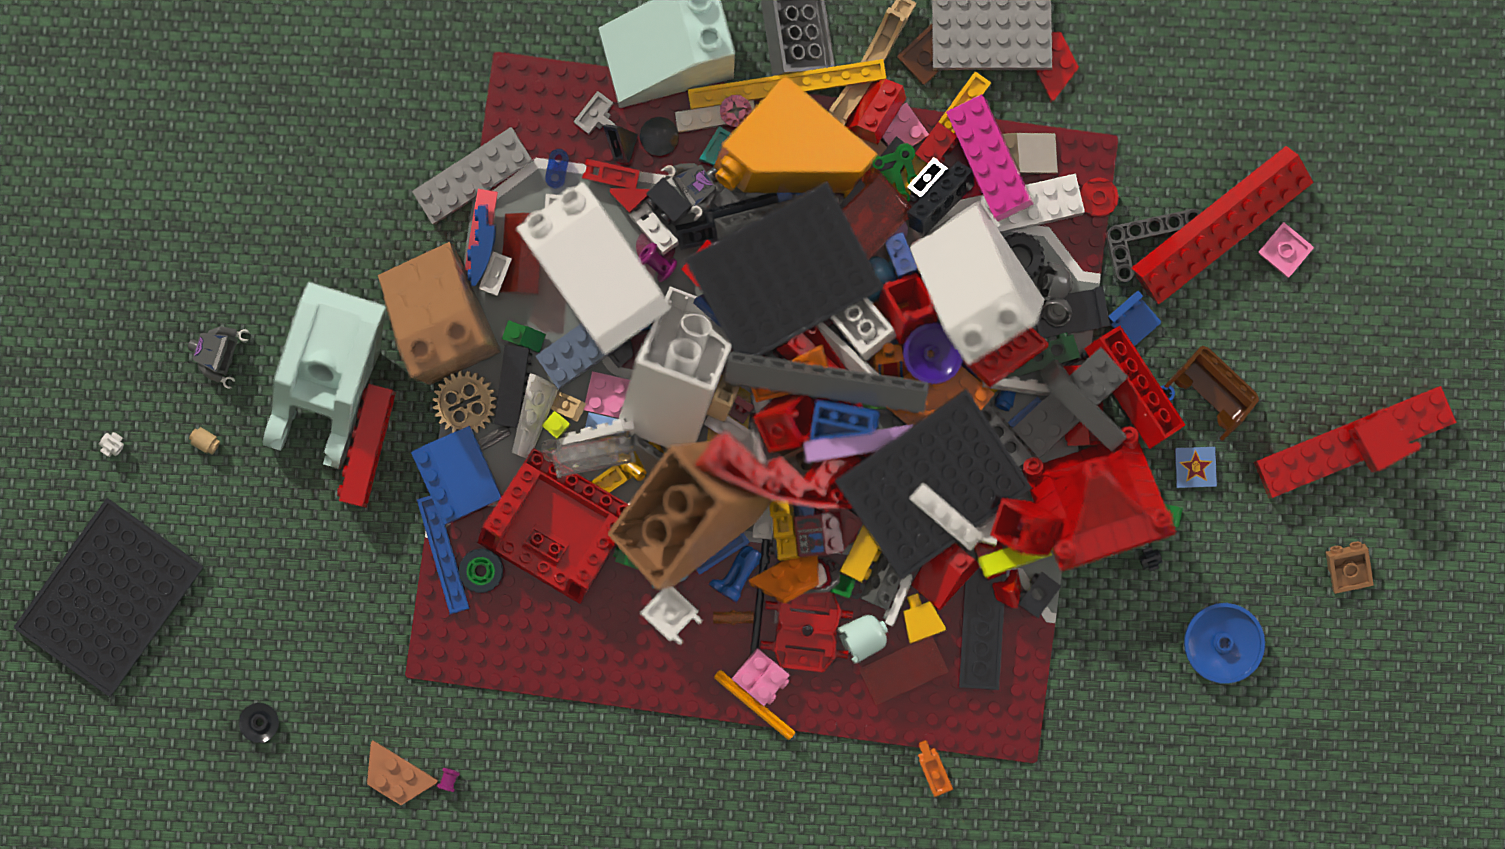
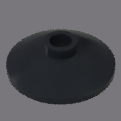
[239,703,279,743]

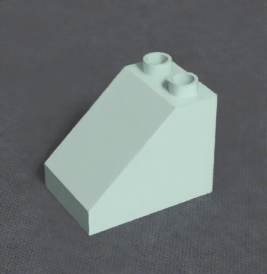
[599,0,735,108]

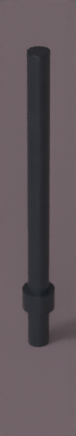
[750,539,770,656]

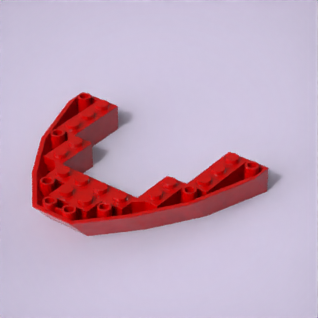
[694,325,876,508]

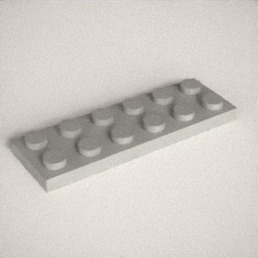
[412,127,533,225]

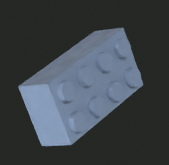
[536,323,626,389]

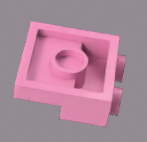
[732,648,790,706]

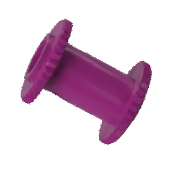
[637,242,677,282]

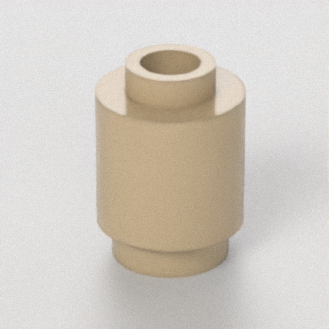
[189,427,220,454]

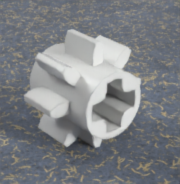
[99,432,124,457]

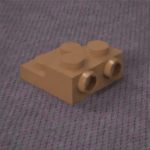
[1326,542,1374,594]

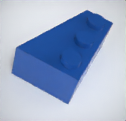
[810,399,880,441]

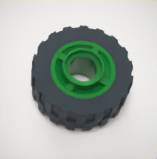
[459,548,503,593]

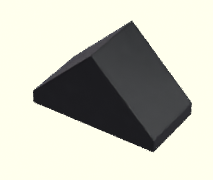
[603,124,638,163]

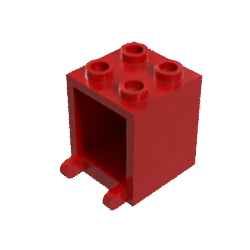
[878,273,938,345]
[753,394,815,452]
[1348,408,1421,473]
[990,498,1062,556]

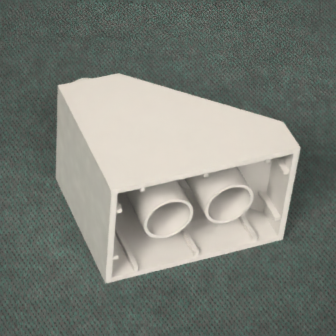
[517,182,671,354]
[910,200,1045,365]

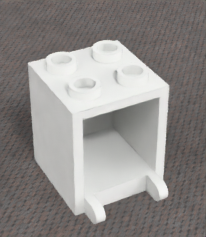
[641,586,702,645]

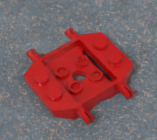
[760,592,853,672]

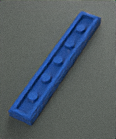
[417,495,470,614]

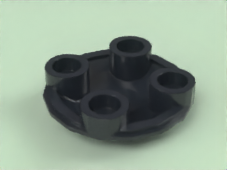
[639,117,679,156]

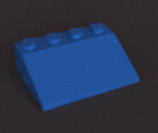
[411,426,502,525]

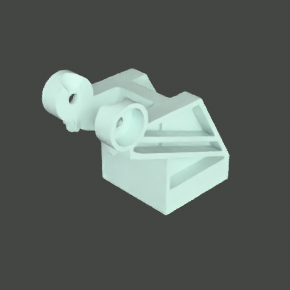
[263,282,385,469]

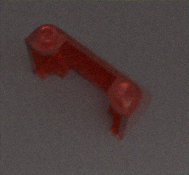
[842,167,912,259]

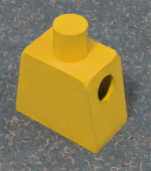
[903,593,946,643]

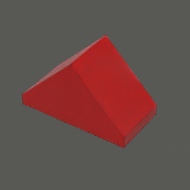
[610,188,650,214]

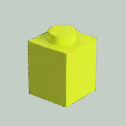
[542,411,571,439]

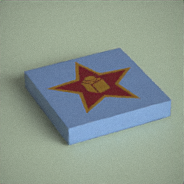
[1175,447,1217,488]

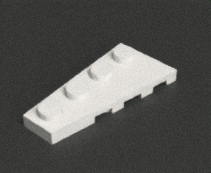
[512,373,559,459]

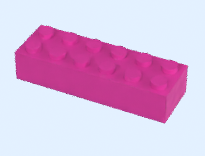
[946,94,1034,222]

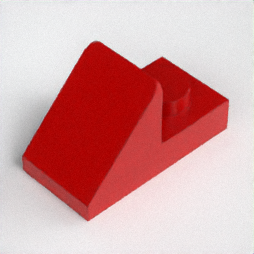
[993,569,1022,608]

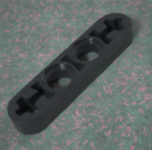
[704,193,779,223]

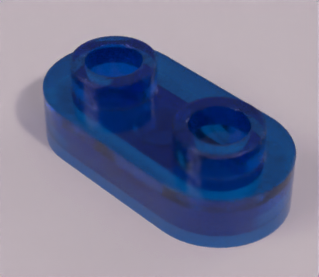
[545,149,569,189]

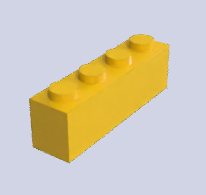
[840,525,881,582]

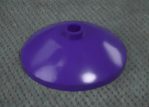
[903,323,963,384]

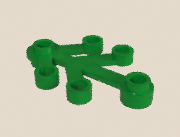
[863,143,917,213]

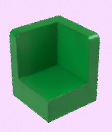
[830,574,856,598]

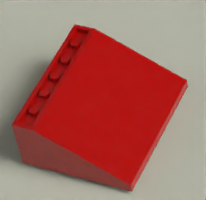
[477,448,629,604]

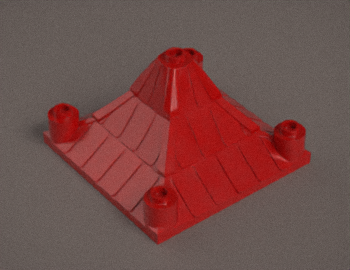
[1022,426,1176,572]

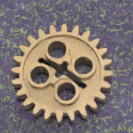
[432,371,497,433]

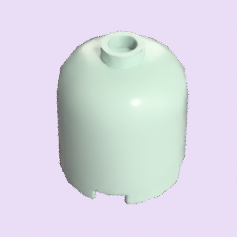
[837,615,888,664]

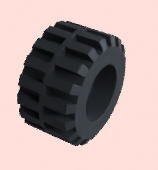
[1004,232,1045,280]

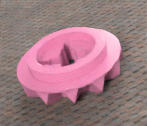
[720,95,752,127]

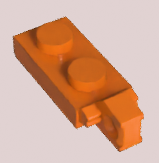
[918,740,953,797]

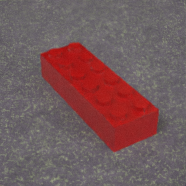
[1084,325,1185,449]
[337,384,396,508]

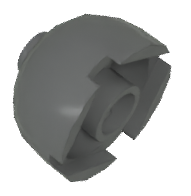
[1037,262,1073,301]

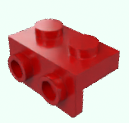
[915,122,957,164]

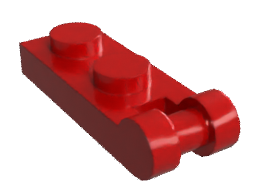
[582,159,640,189]

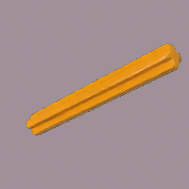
[714,670,795,740]

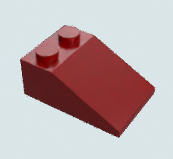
[911,543,980,610]

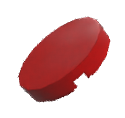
[1080,177,1119,217]

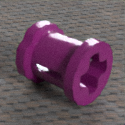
[437,767,460,792]

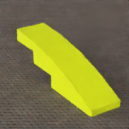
[978,547,1052,578]

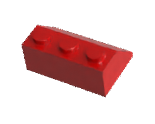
[845,79,906,145]

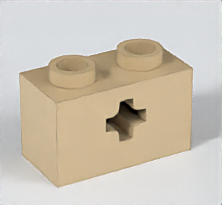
[706,373,740,422]

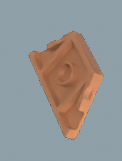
[367,740,438,805]

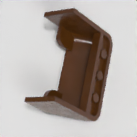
[1164,346,1259,441]

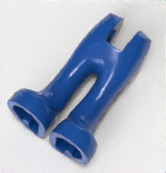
[709,545,761,603]

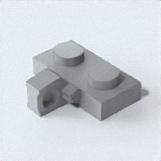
[573,91,615,135]

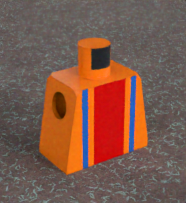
[869,343,909,378]

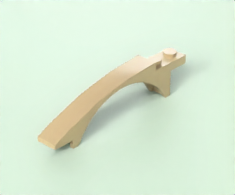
[829,0,917,126]

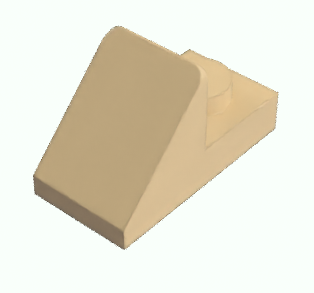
[551,391,586,422]

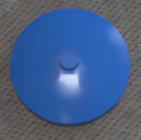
[1184,603,1265,683]

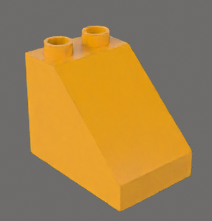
[714,76,877,193]

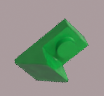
[502,320,546,353]

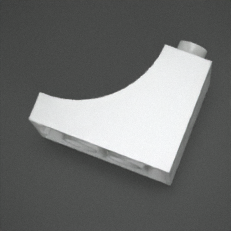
[619,287,732,449]

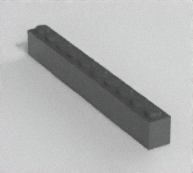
[724,352,928,413]

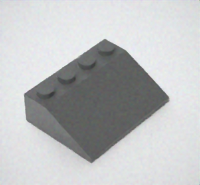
[761,0,835,76]

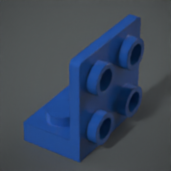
[1108,291,1161,346]

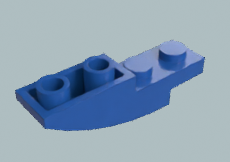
[467,204,496,286]

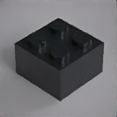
[646,177,692,226]

